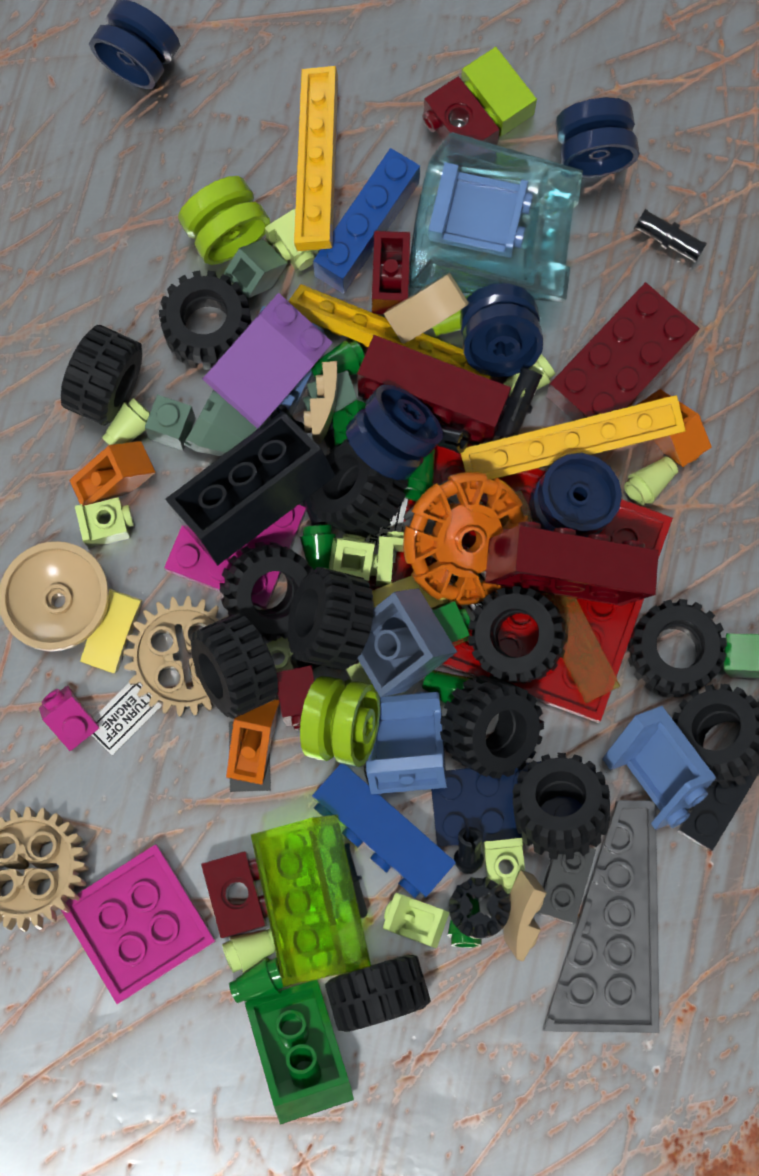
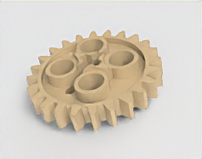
[123,596,229,717]
[0,807,89,932]

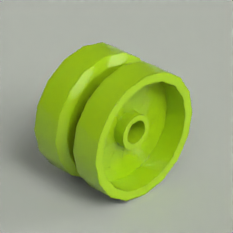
[178,176,270,265]
[300,676,380,767]

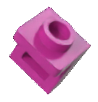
[39,685,100,751]

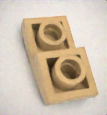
[384,272,469,344]
[303,361,338,444]
[503,870,547,962]

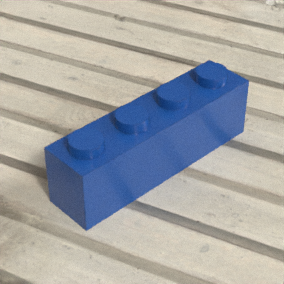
[313,148,420,294]
[312,764,456,898]

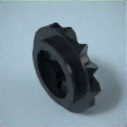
[449,877,511,939]

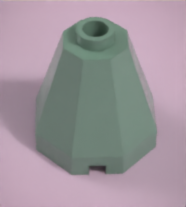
[183,389,268,456]

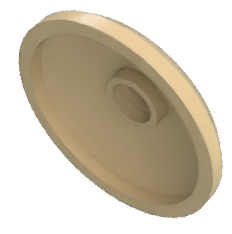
[0,541,109,651]

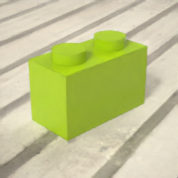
[461,47,537,137]

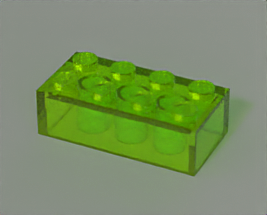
[251,815,371,987]

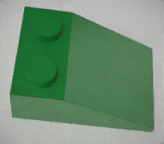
[244,979,354,1125]

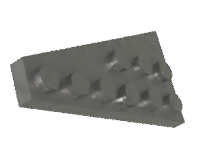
[543,800,660,1033]

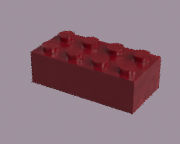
[546,282,700,421]
[357,335,511,446]
[485,522,659,606]

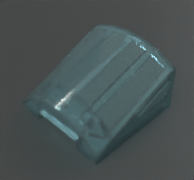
[409,133,583,303]

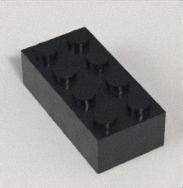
[165,411,336,566]

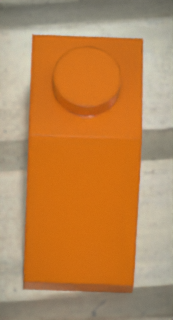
[637,389,712,467]
[69,441,156,506]
[226,699,279,785]

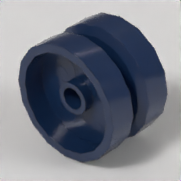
[89,0,181,89]
[555,97,640,178]
[460,283,543,377]
[346,385,443,480]
[529,453,622,537]

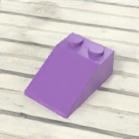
[202,293,333,429]

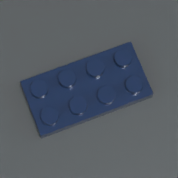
[431,758,583,847]

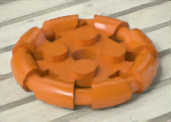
[403,472,529,605]

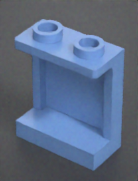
[428,162,533,258]
[366,692,447,794]
[602,706,716,830]

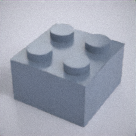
[357,588,457,698]

